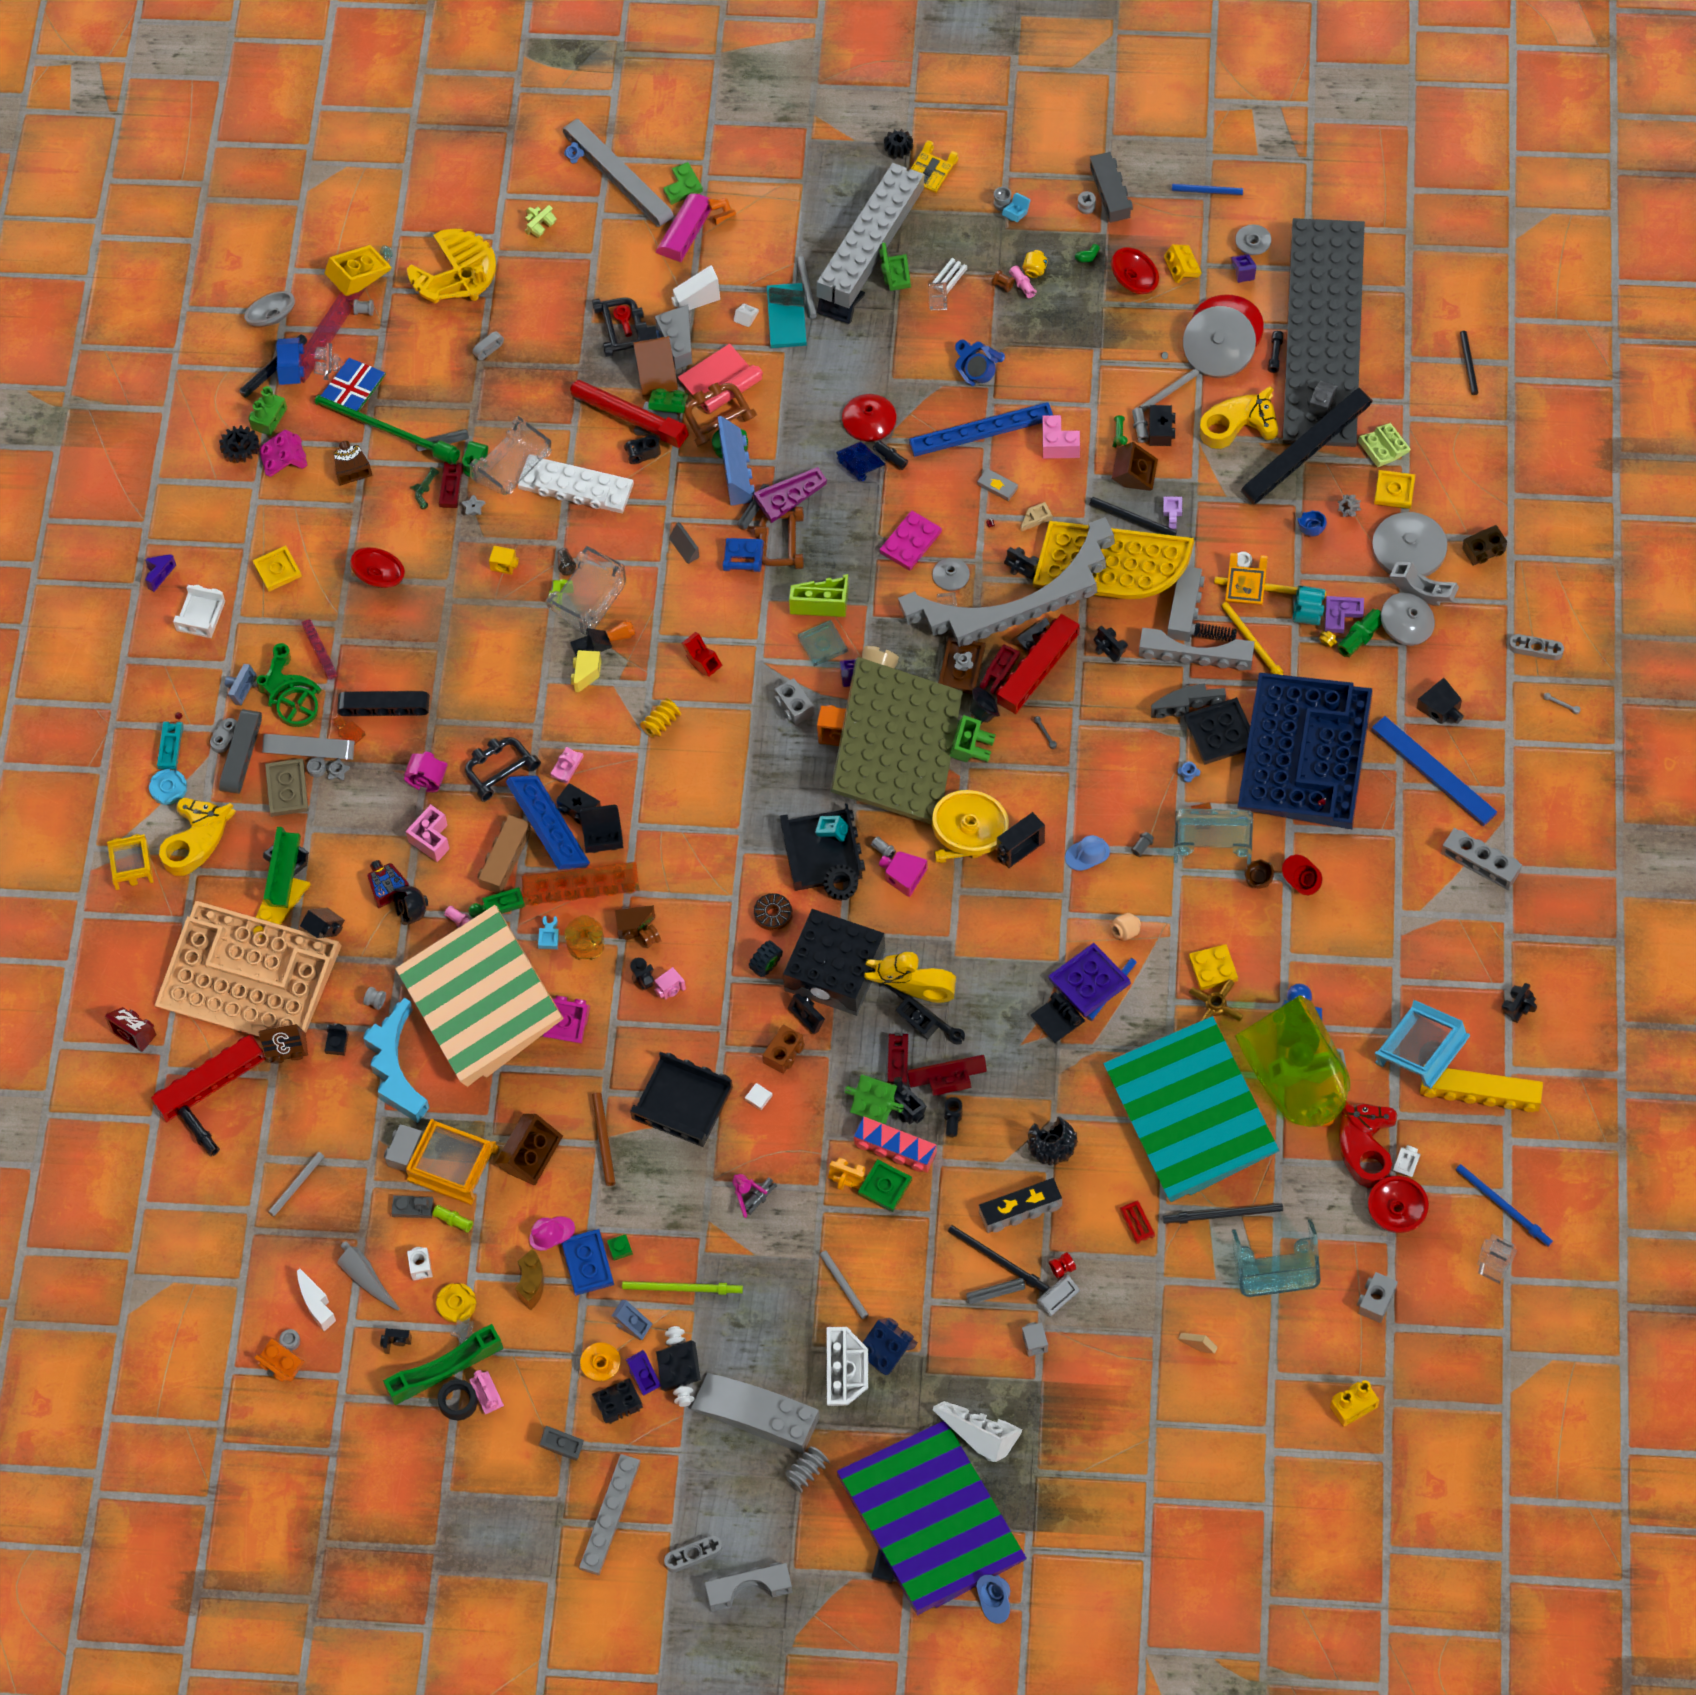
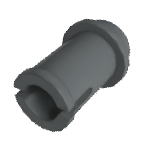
[1131,832,1154,857]

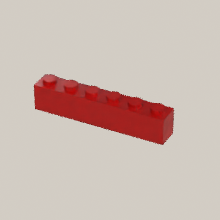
[996,614,1080,714]
[151,1034,266,1123]

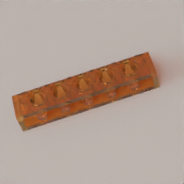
[522,862,640,906]

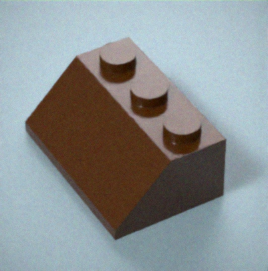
[495,1114,563,1185]

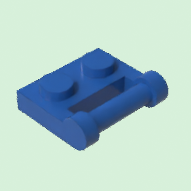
[723,538,764,572]

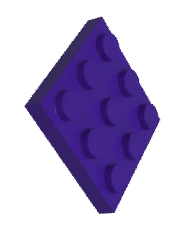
[1048,943,1131,1017]

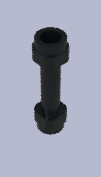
[1268,331,1284,373]

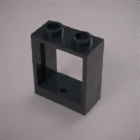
[996,812,1045,868]

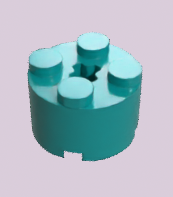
[1293,585,1325,625]

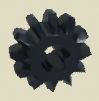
[884,129,913,159]

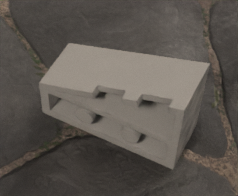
[655,304,693,369]

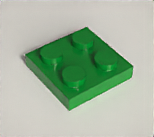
[648,388,689,413]
[858,1159,912,1212]

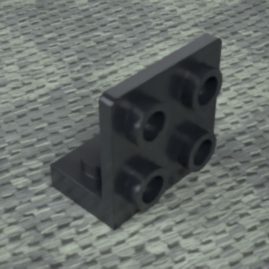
[816,288,865,324]

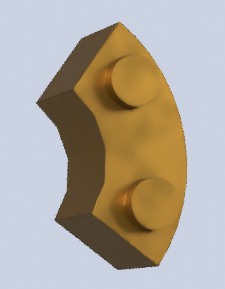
[515,1249,544,1310]

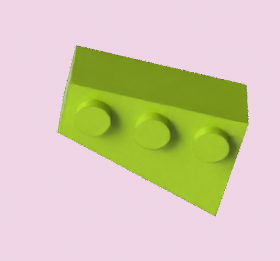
[789,574,849,617]

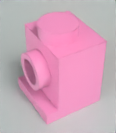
[654,967,686,1000]

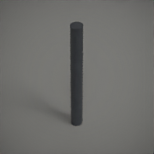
[1460,331,1479,395]

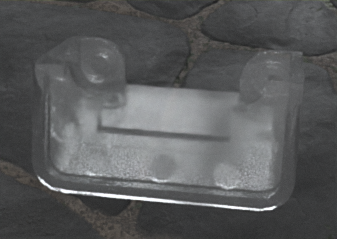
[470,416,552,495]
[546,546,626,636]

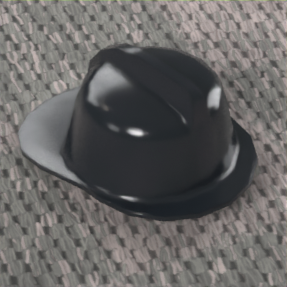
[970,687,1000,724]

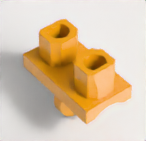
[828,1158,865,1190]

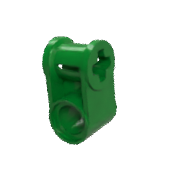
[462,441,489,477]

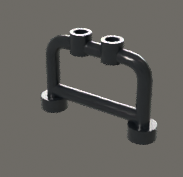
[592,297,647,357]
[465,737,541,802]

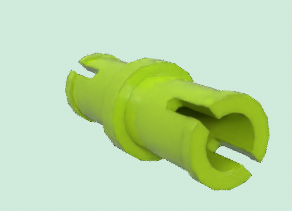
[433,1205,473,1233]

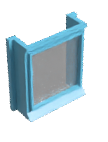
[1375,1000,1470,1089]

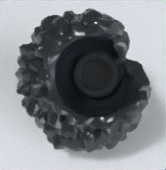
[1027,1116,1078,1166]

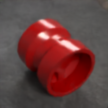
[1049,1252,1076,1279]

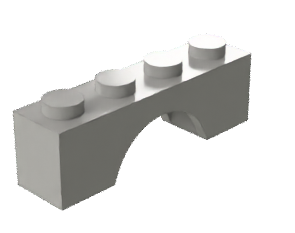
[705,1562,793,1612]

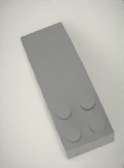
[691,1373,820,1454]

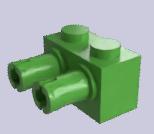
[249,386,287,436]
[949,715,996,762]

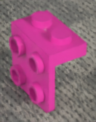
[259,429,307,477]

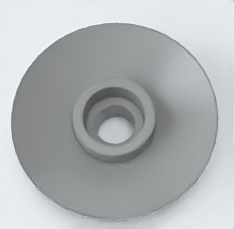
[1235,224,1271,255]
[933,558,970,591]

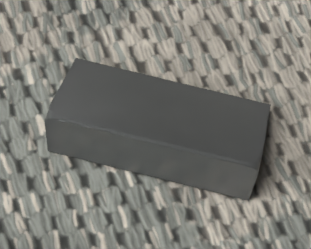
[669,522,699,564]

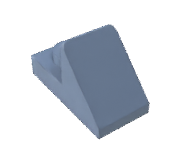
[612,1300,652,1340]

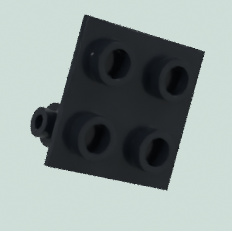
[1030,992,1085,1043]
[592,1378,643,1424]

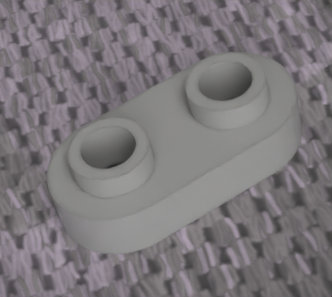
[210,718,237,753]

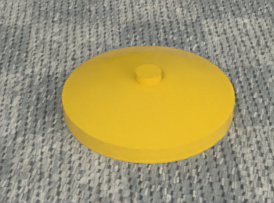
[932,790,1009,855]

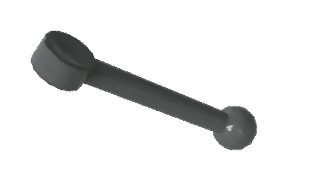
[1034,716,1057,749]

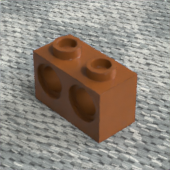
[762,1024,805,1074]

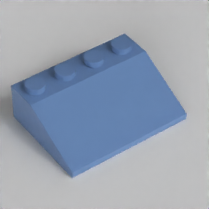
[718,416,755,506]

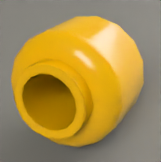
[1022,250,1048,278]

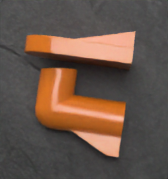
[708,198,736,225]

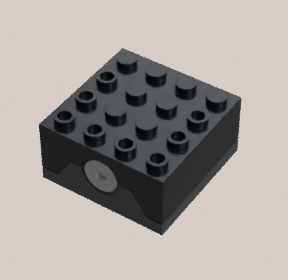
[783,909,885,1016]

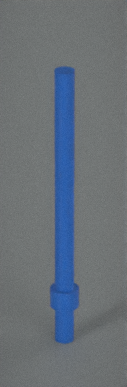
[1456,1164,1553,1247]

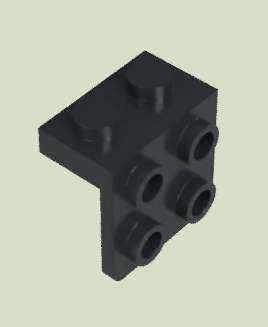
[580,804,624,853]

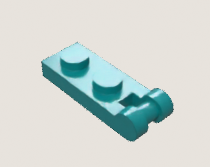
[157,721,184,770]

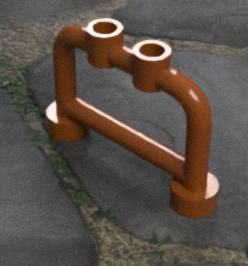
[684,382,757,447]
[755,507,804,569]

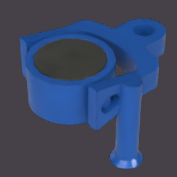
[955,339,1005,386]

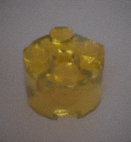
[565,915,605,960]

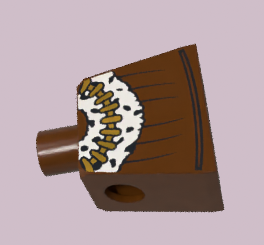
[334,441,373,486]

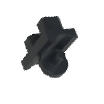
[1004,547,1039,579]
[1093,626,1128,662]
[630,957,655,991]
[1502,983,1537,1023]

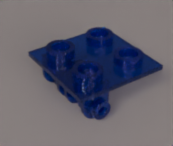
[836,442,885,481]

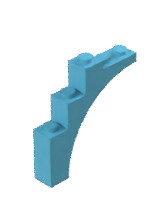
[363,998,430,1123]

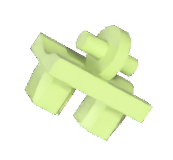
[525,205,557,238]

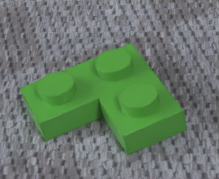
[663,162,703,205]

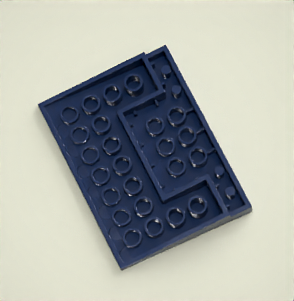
[1237,673,1373,830]

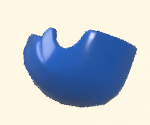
[1297,510,1327,537]

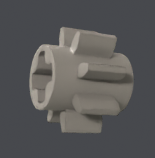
[1338,495,1361,517]

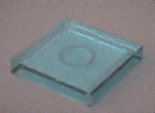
[798,620,848,667]

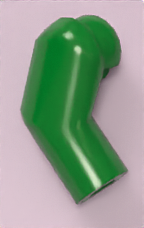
[1075,244,1100,263]

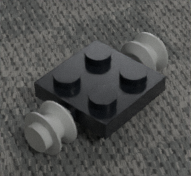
[656,1326,701,1407]

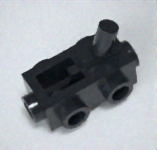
[891,1077,927,1125]

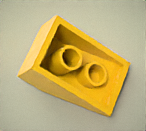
[324,245,392,296]

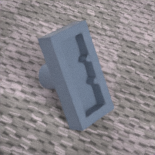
[225,664,257,706]

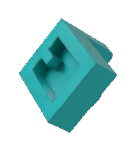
[815,816,848,841]

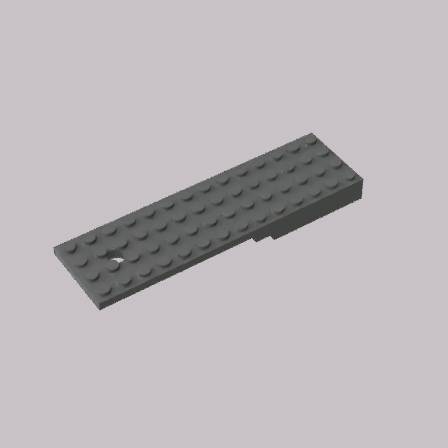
[1283,218,1365,447]

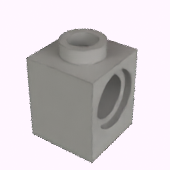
[1022,1322,1048,1357]

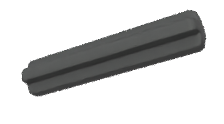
[415,429,469,451]
[737,484,769,530]
[966,1278,1025,1304]

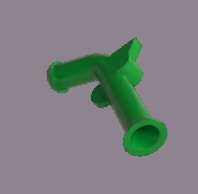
[1112,415,1128,448]

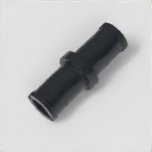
[873,440,908,470]

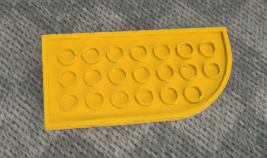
[1033,521,1194,599]

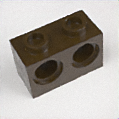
[1462,525,1507,566]

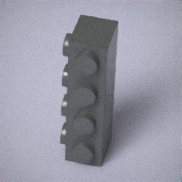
[1090,152,1133,223]

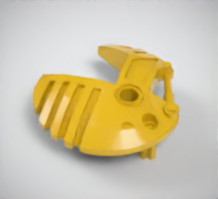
[407,229,496,303]

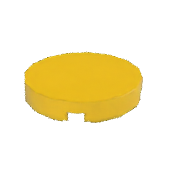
[436,1283,477,1323]

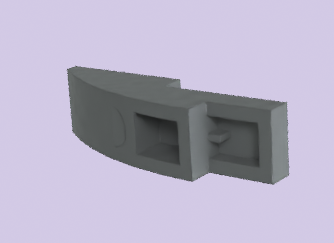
[1151,683,1226,718]

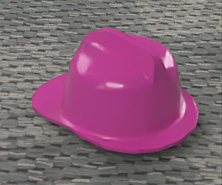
[529,1216,575,1251]

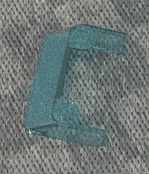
[1174,809,1253,864]
[1232,1219,1321,1297]

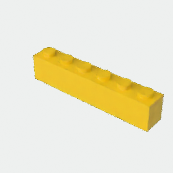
[1420,1065,1543,1112]

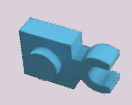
[538,916,559,949]

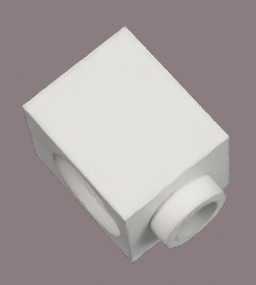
[407,1247,433,1281]

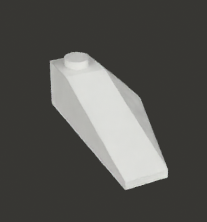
[933,1401,1022,1462]

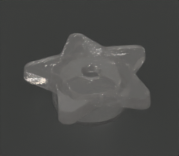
[450,1320,474,1344]

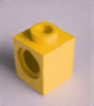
[489,546,519,575]

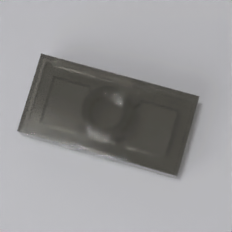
[769,287,806,307]

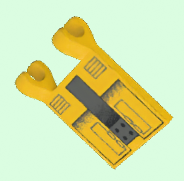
[911,140,959,193]

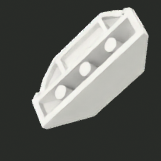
[827,1327,868,1406]

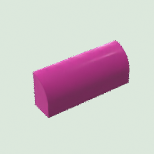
[656,194,711,262]

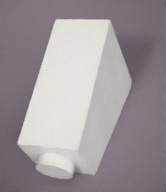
[671,265,720,310]

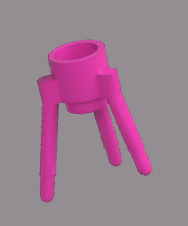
[732,1174,767,1218]

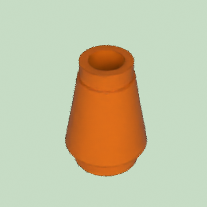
[607,620,636,642]

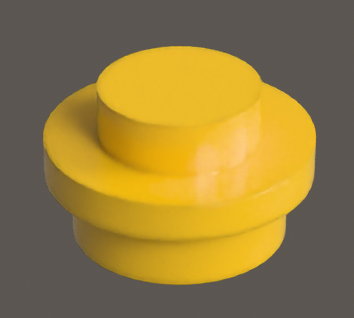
[1319,631,1337,648]

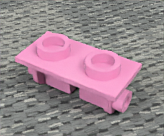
[469,1370,504,1415]

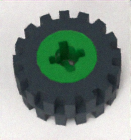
[749,940,783,977]

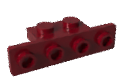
[907,1055,987,1096]

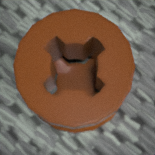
[638,924,661,949]

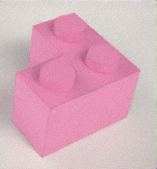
[1043,415,1080,459]
[406,804,450,862]

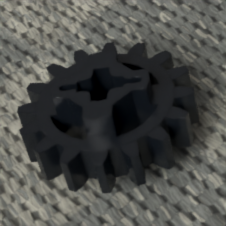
[219,425,260,463]

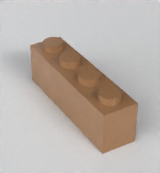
[477,815,532,893]

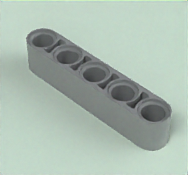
[262,734,355,760]

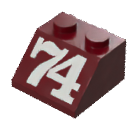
[105,1007,156,1052]

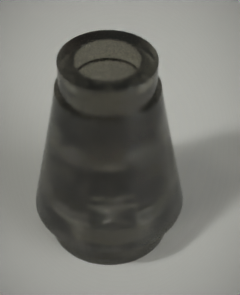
[558,548,576,576]

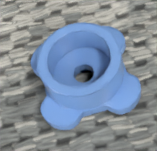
[564,142,584,164]
[1177,761,1200,782]

